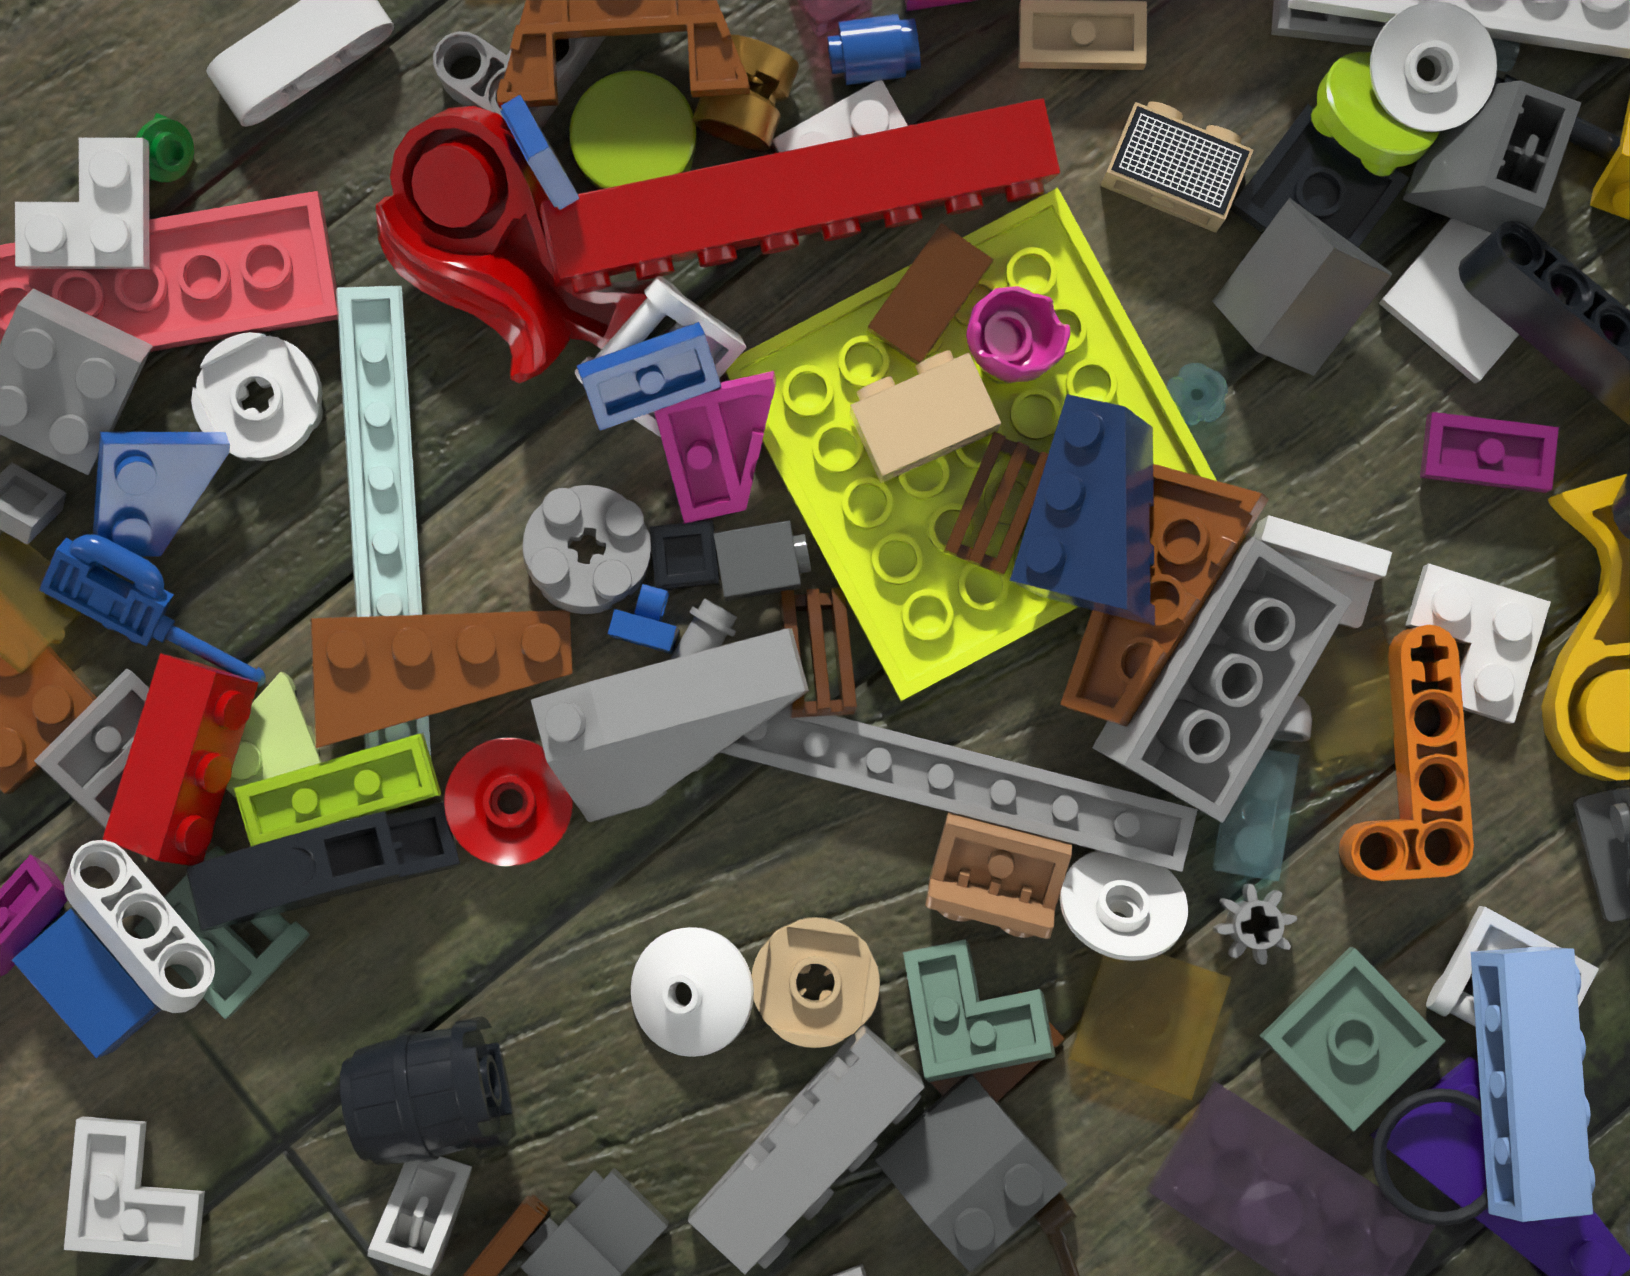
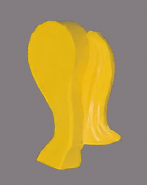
[1541,474,1630,781]

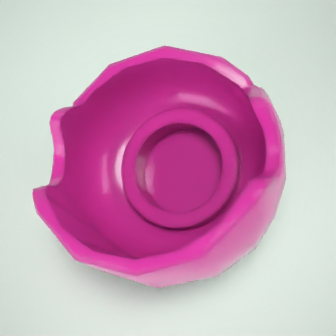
[966,286,1071,383]

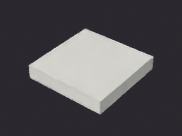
[1379,218,1519,384]

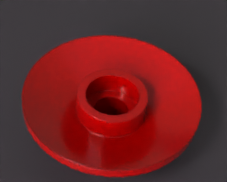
[444,738,573,866]

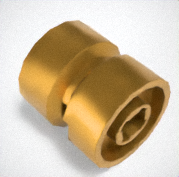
[692,35,799,151]

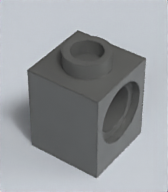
[714,520,811,601]

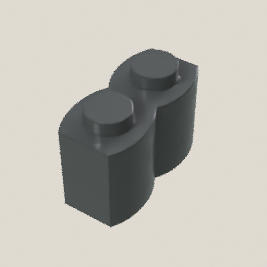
[521,1168,669,1276]

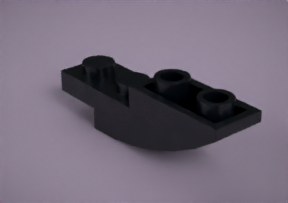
[186,802,460,932]

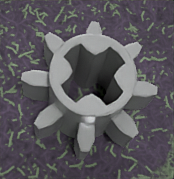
[1213,884,1297,965]

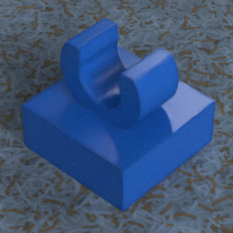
[608,584,680,654]

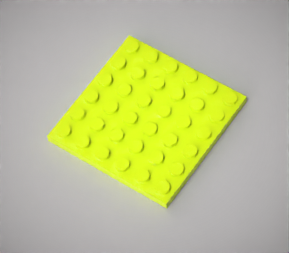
[725,187,1217,702]

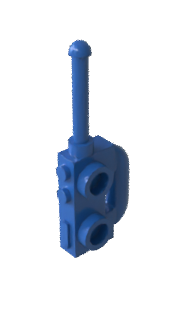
[39,534,266,687]

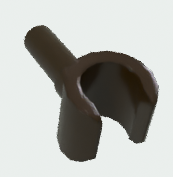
[1034,1192,1080,1276]

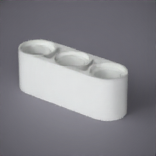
[206,0,394,127]
[64,840,215,1013]

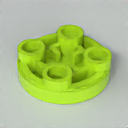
[1311,52,1440,176]
[570,71,697,190]

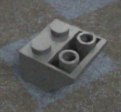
[1403,80,1581,233]

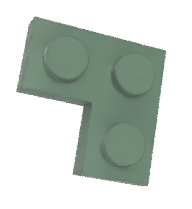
[903,940,1055,1082]

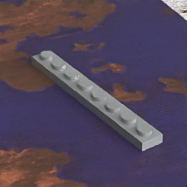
[719,705,1198,872]

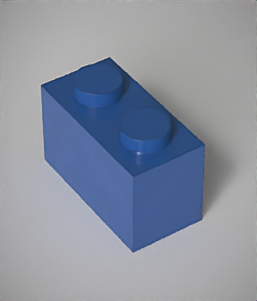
[12,908,162,1058]

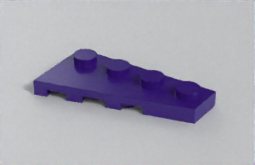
[1370,1057,1630,1276]

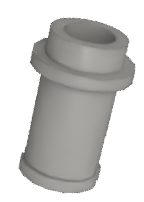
[668,599,737,660]

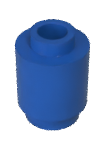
[827,14,921,86]

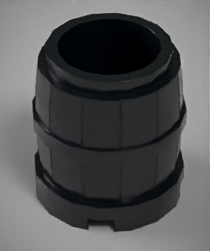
[340,1016,512,1165]

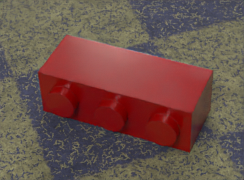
[102,653,258,866]

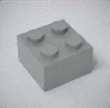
[0,288,153,475]

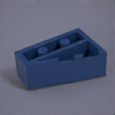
[1010,394,1155,626]

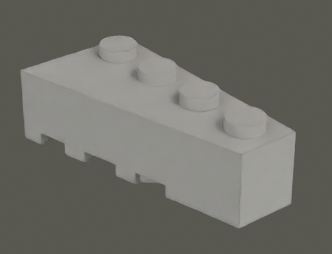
[688,1024,924,1274]

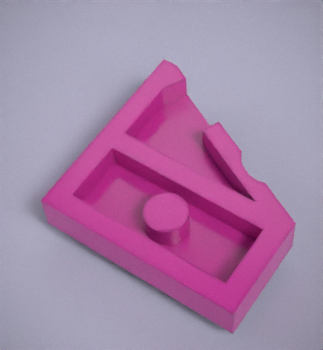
[654,371,776,523]

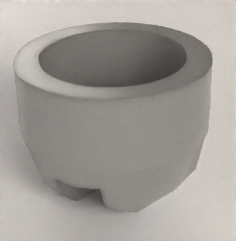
[1272,695,1312,742]

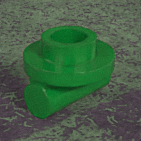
[136,113,194,183]

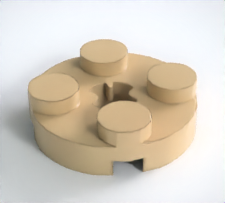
[751,917,880,1048]

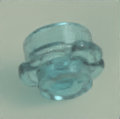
[1166,363,1228,425]

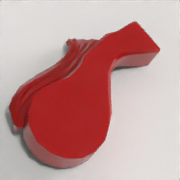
[375,106,652,383]

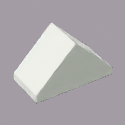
[367,1156,472,1276]

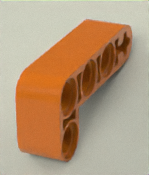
[1339,625,1474,881]

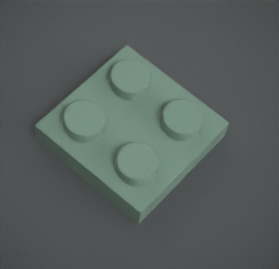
[1259,947,1445,1131]

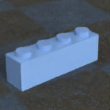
[1470,946,1595,1222]

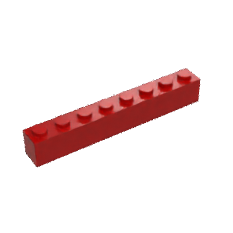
[539,98,1061,294]

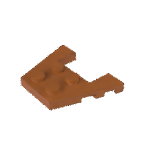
[497,0,750,109]

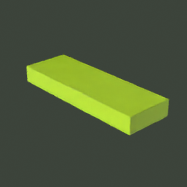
[234,733,441,846]

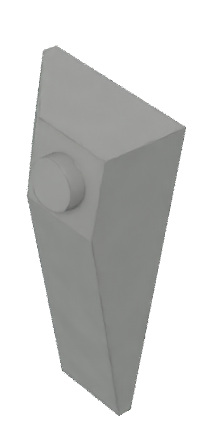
[531,628,809,822]

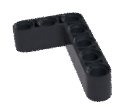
[1458,221,1630,540]

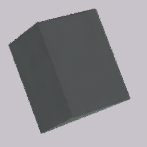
[1212,198,1392,376]

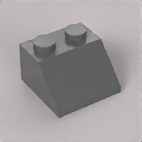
[874,1074,1068,1273]

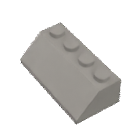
[1092,535,1352,823]

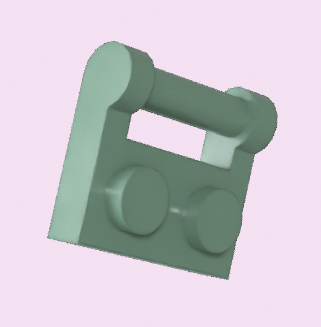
[133,846,310,1019]

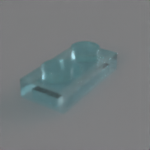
[1212,750,1300,881]

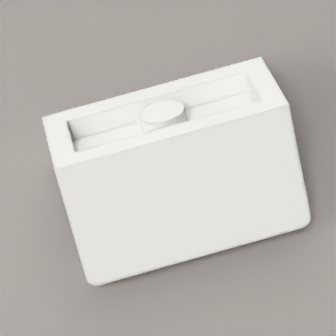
[1254,515,1392,629]

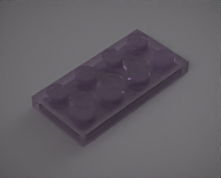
[1147,1081,1436,1276]

